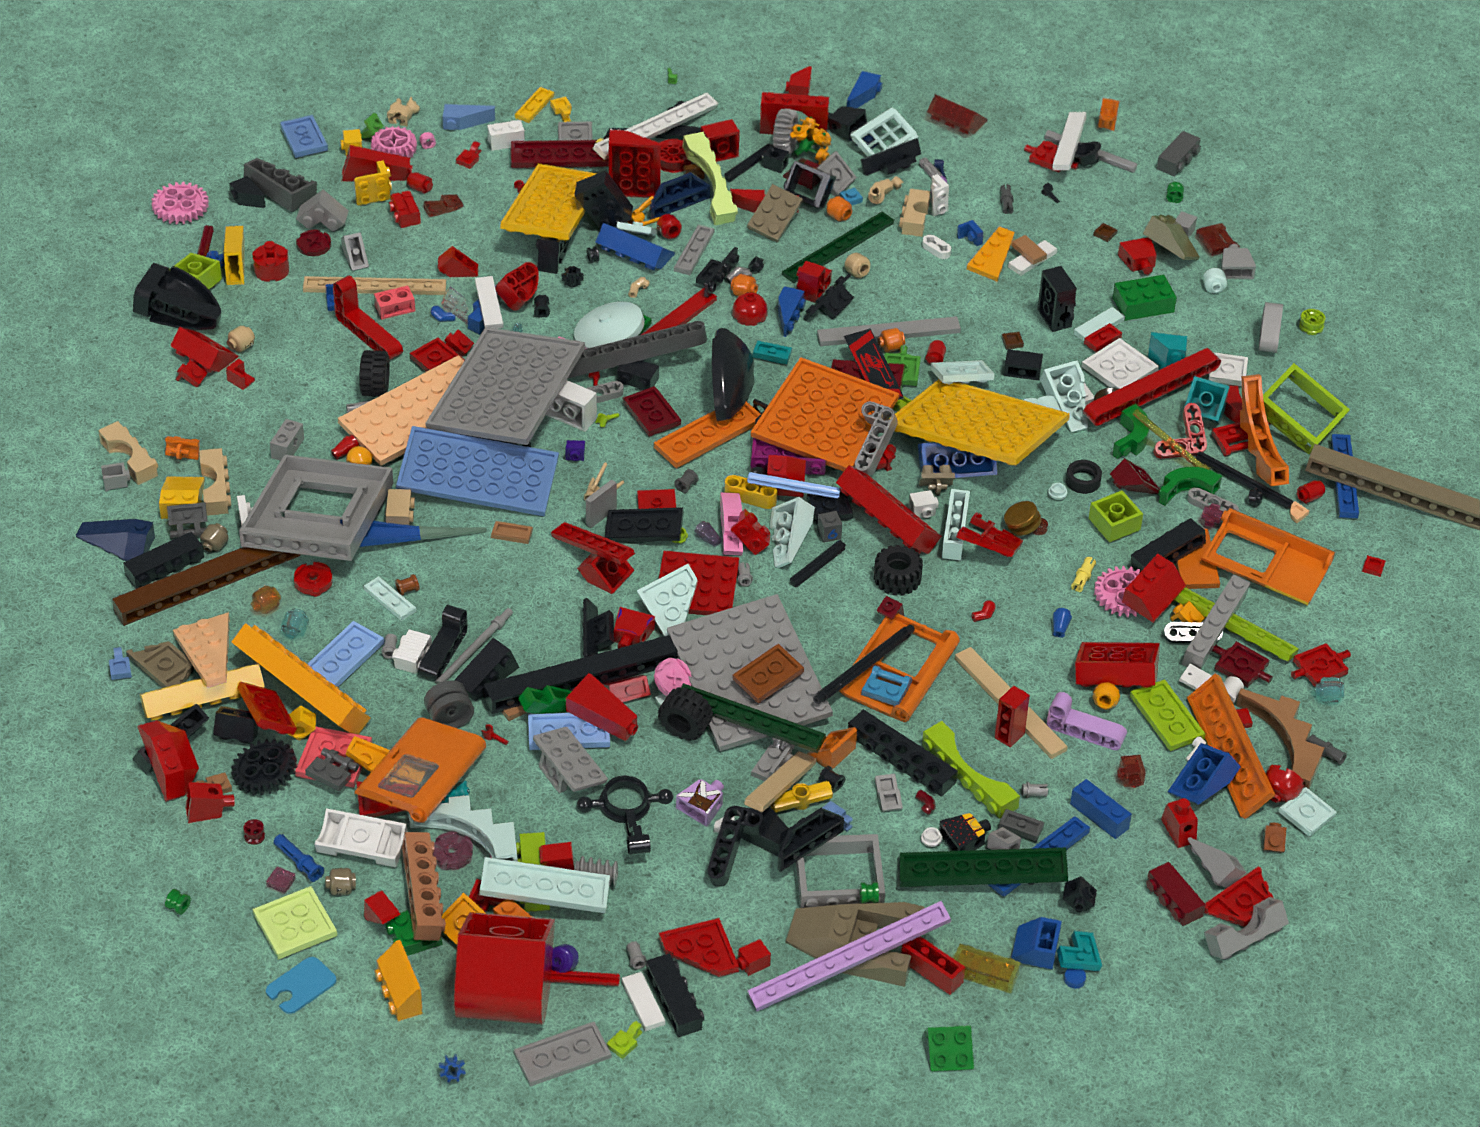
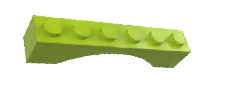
[922,721,1020,819]

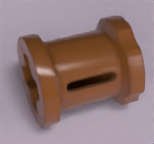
[395,574,420,596]

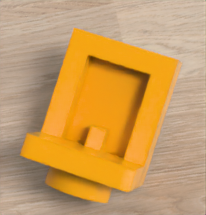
[1170,601,1205,623]

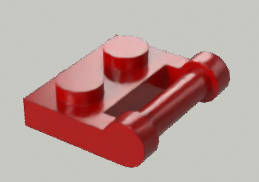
[1211,422,1248,456]

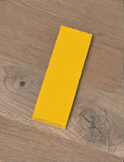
[515,87,554,123]

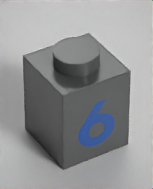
[817,511,842,543]

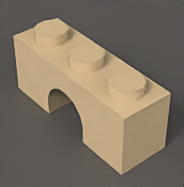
[899,189,930,237]

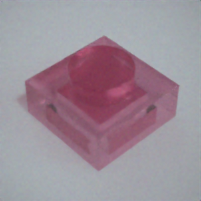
[266,866,296,894]

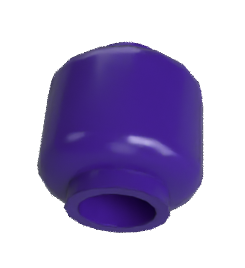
[552,944,579,973]

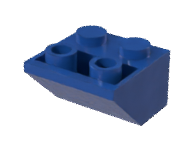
[1011,917,1062,970]

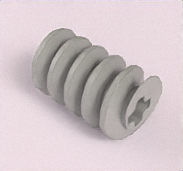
[574,856,618,887]

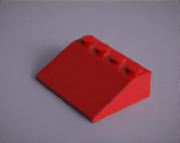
[609,130,661,198]
[1075,642,1160,688]

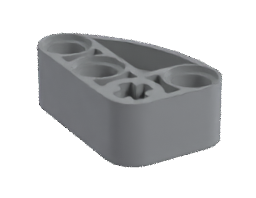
[1259,302,1283,353]

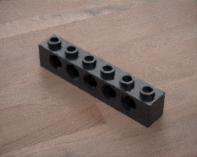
[848,709,958,797]

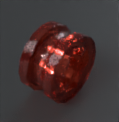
[1032,518,1048,535]

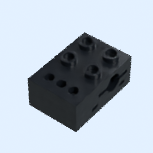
[574,170,633,229]
[1037,266,1077,332]

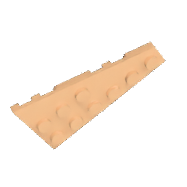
[173,612,230,688]

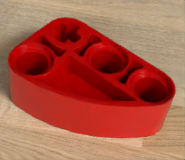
[495,262,539,311]

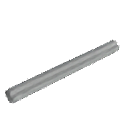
[1045,130,1137,173]

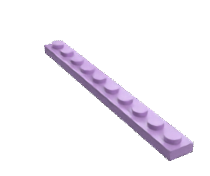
[748,901,951,1012]

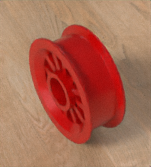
[660,139,692,173]

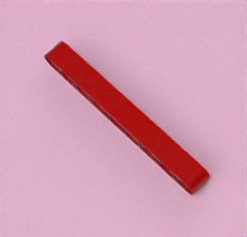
[1083,348,1221,426]

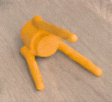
[628,196,660,226]

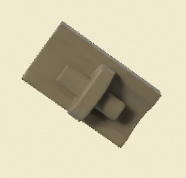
[919,465,955,495]

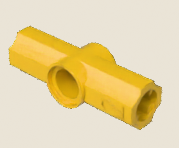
[770,781,833,813]

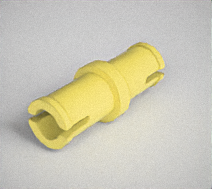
[1071,557,1096,592]

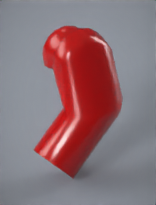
[972,600,996,622]

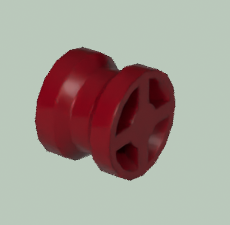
[243,819,265,845]

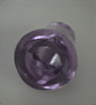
[694,521,723,547]

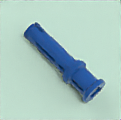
[273,834,325,882]

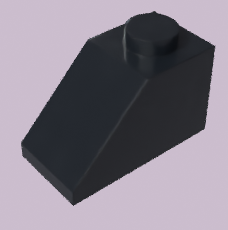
[228,176,266,208]

